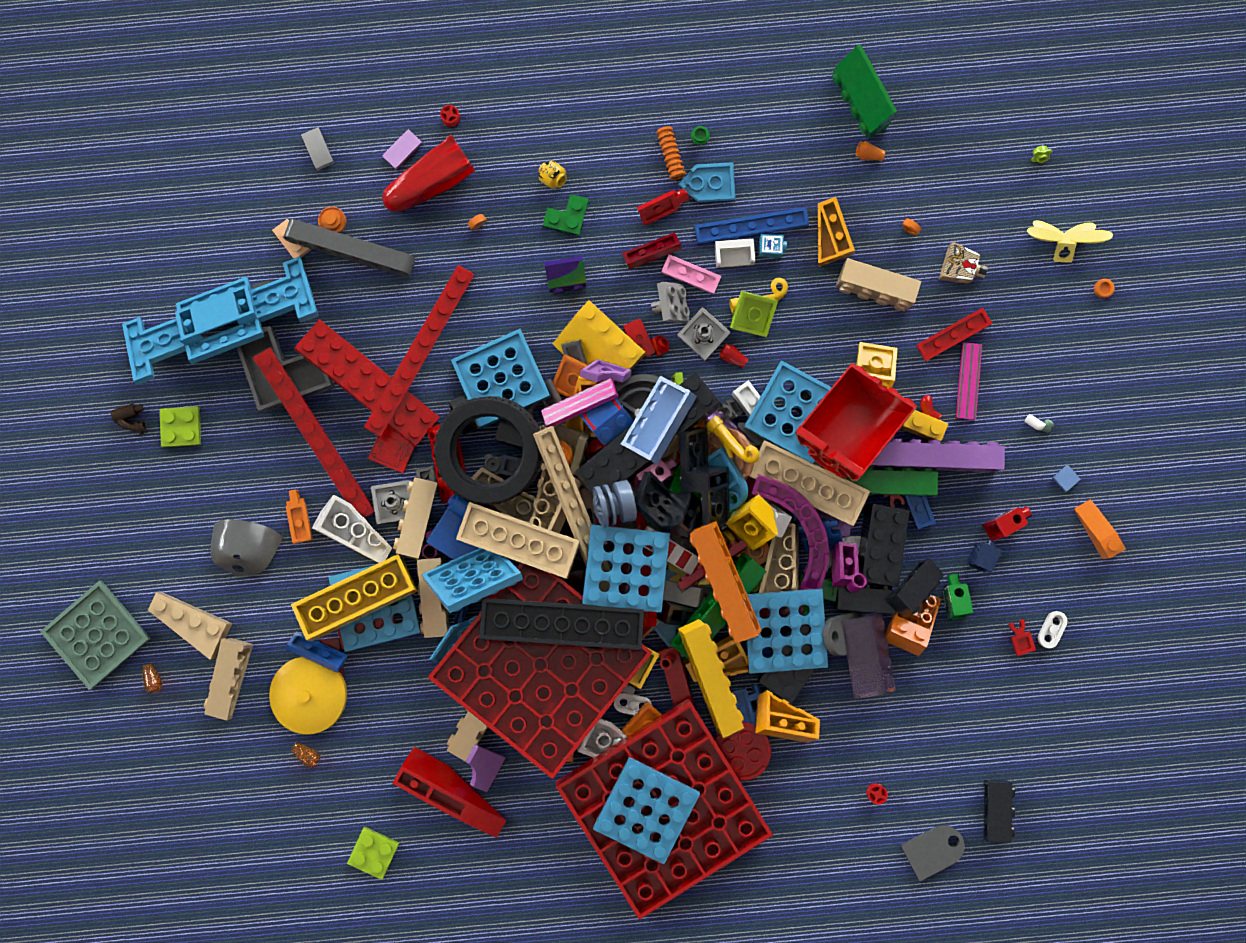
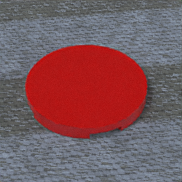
[715,722,771,781]

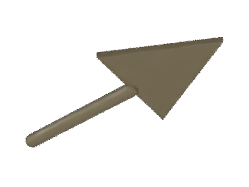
[663,434,680,471]

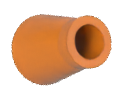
[856,141,885,162]

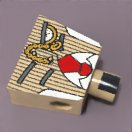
[939,241,988,283]

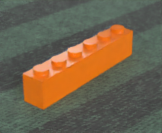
[690,521,762,643]

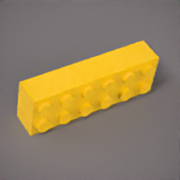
[291,554,418,642]

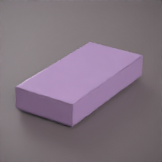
[382,129,423,170]

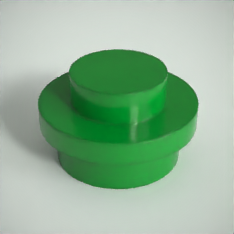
[691,126,710,145]

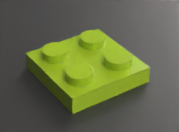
[730,291,778,337]
[160,406,201,447]
[347,827,399,880]

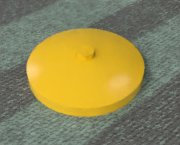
[269,657,347,734]

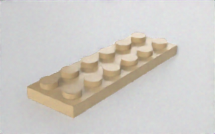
[749,440,870,527]
[456,502,581,579]

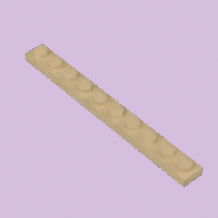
[533,426,610,592]

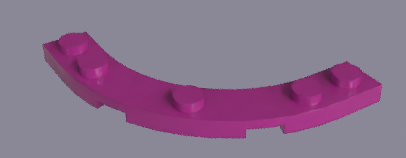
[752,474,829,590]

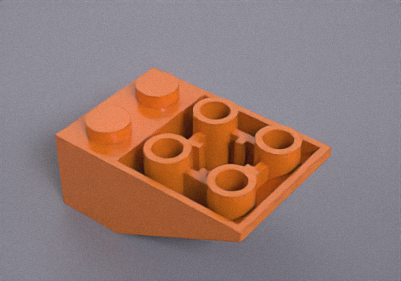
[883,594,941,656]

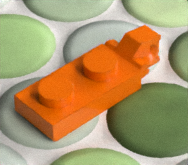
[286,489,313,544]

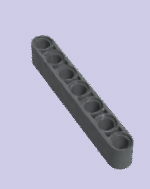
[283,219,416,277]

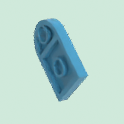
[708,447,748,510]

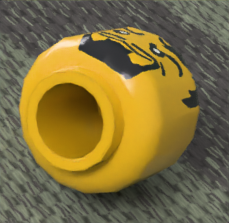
[538,160,567,189]

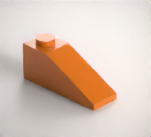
[1074,499,1126,559]

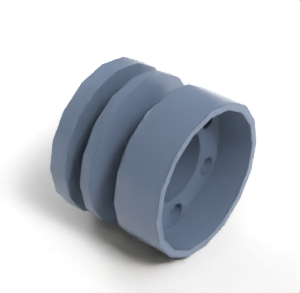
[593,480,637,528]

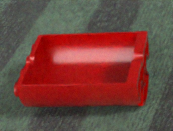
[796,363,917,481]

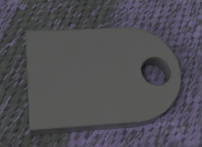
[823,611,866,656]
[900,825,965,881]

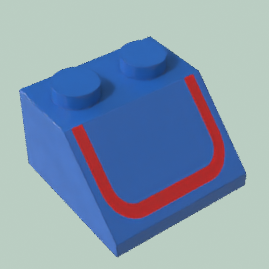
[580,398,634,446]

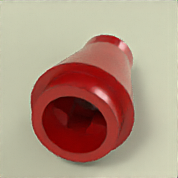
[719,343,748,368]

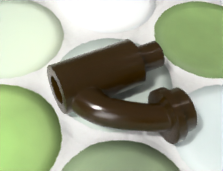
[110,403,147,435]

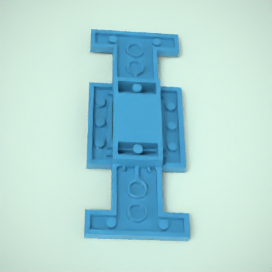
[122,256,319,385]

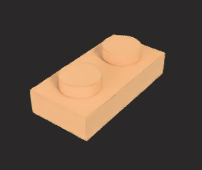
[272,219,311,258]

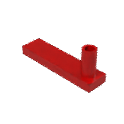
[658,647,697,711]

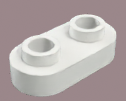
[1038,611,1067,648]
[614,692,652,715]

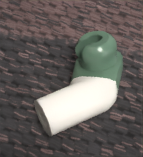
[1025,414,1054,433]

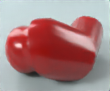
[920,395,942,420]

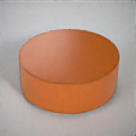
[467,214,487,231]
[902,218,921,236]
[1094,279,1115,299]

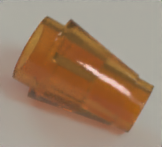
[142,663,163,694]
[291,742,321,769]

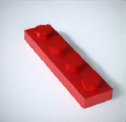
[916,308,992,362]

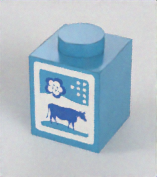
[758,234,787,258]

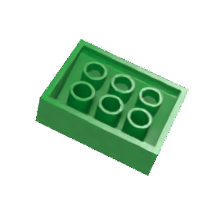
[832,44,897,139]

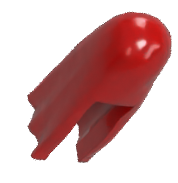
[382,135,475,213]

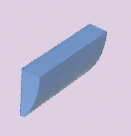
[621,376,697,465]

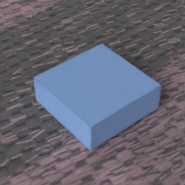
[1052,465,1081,492]

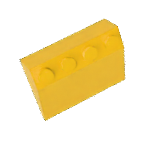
[553,300,647,385]

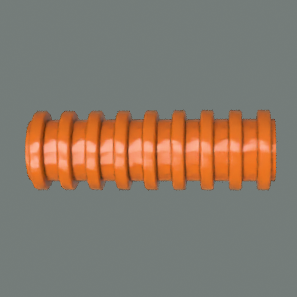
[656,126,686,180]

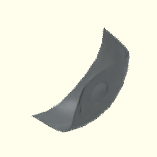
[210,519,283,576]

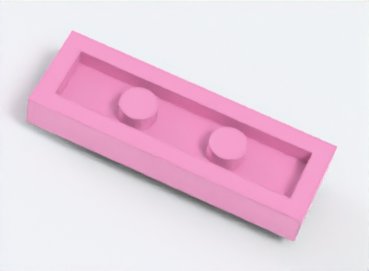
[661,254,721,295]

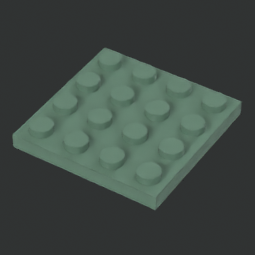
[40,580,151,690]

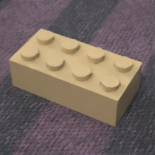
[835,258,921,311]

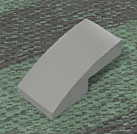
[301,127,334,171]
[663,579,703,607]

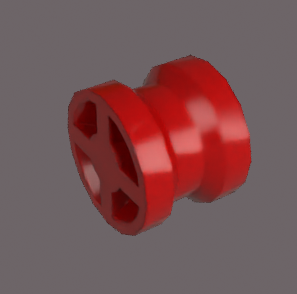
[440,105,461,128]
[866,783,888,805]

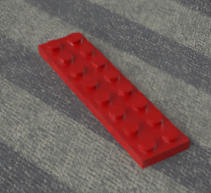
[294,319,440,447]

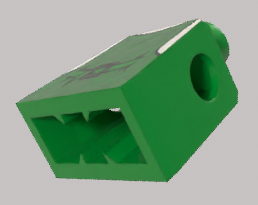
[943,574,973,621]

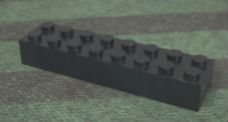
[575,372,723,495]
[479,598,644,651]

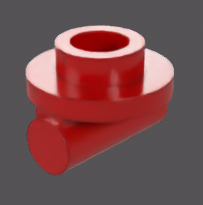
[650,335,669,357]

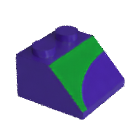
[544,256,587,294]

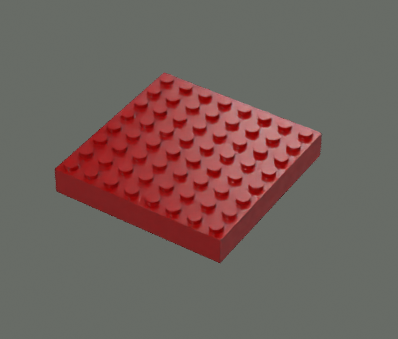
[427,563,652,779]
[555,698,773,920]

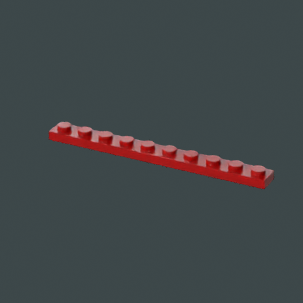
[363,265,475,437]
[253,347,375,518]

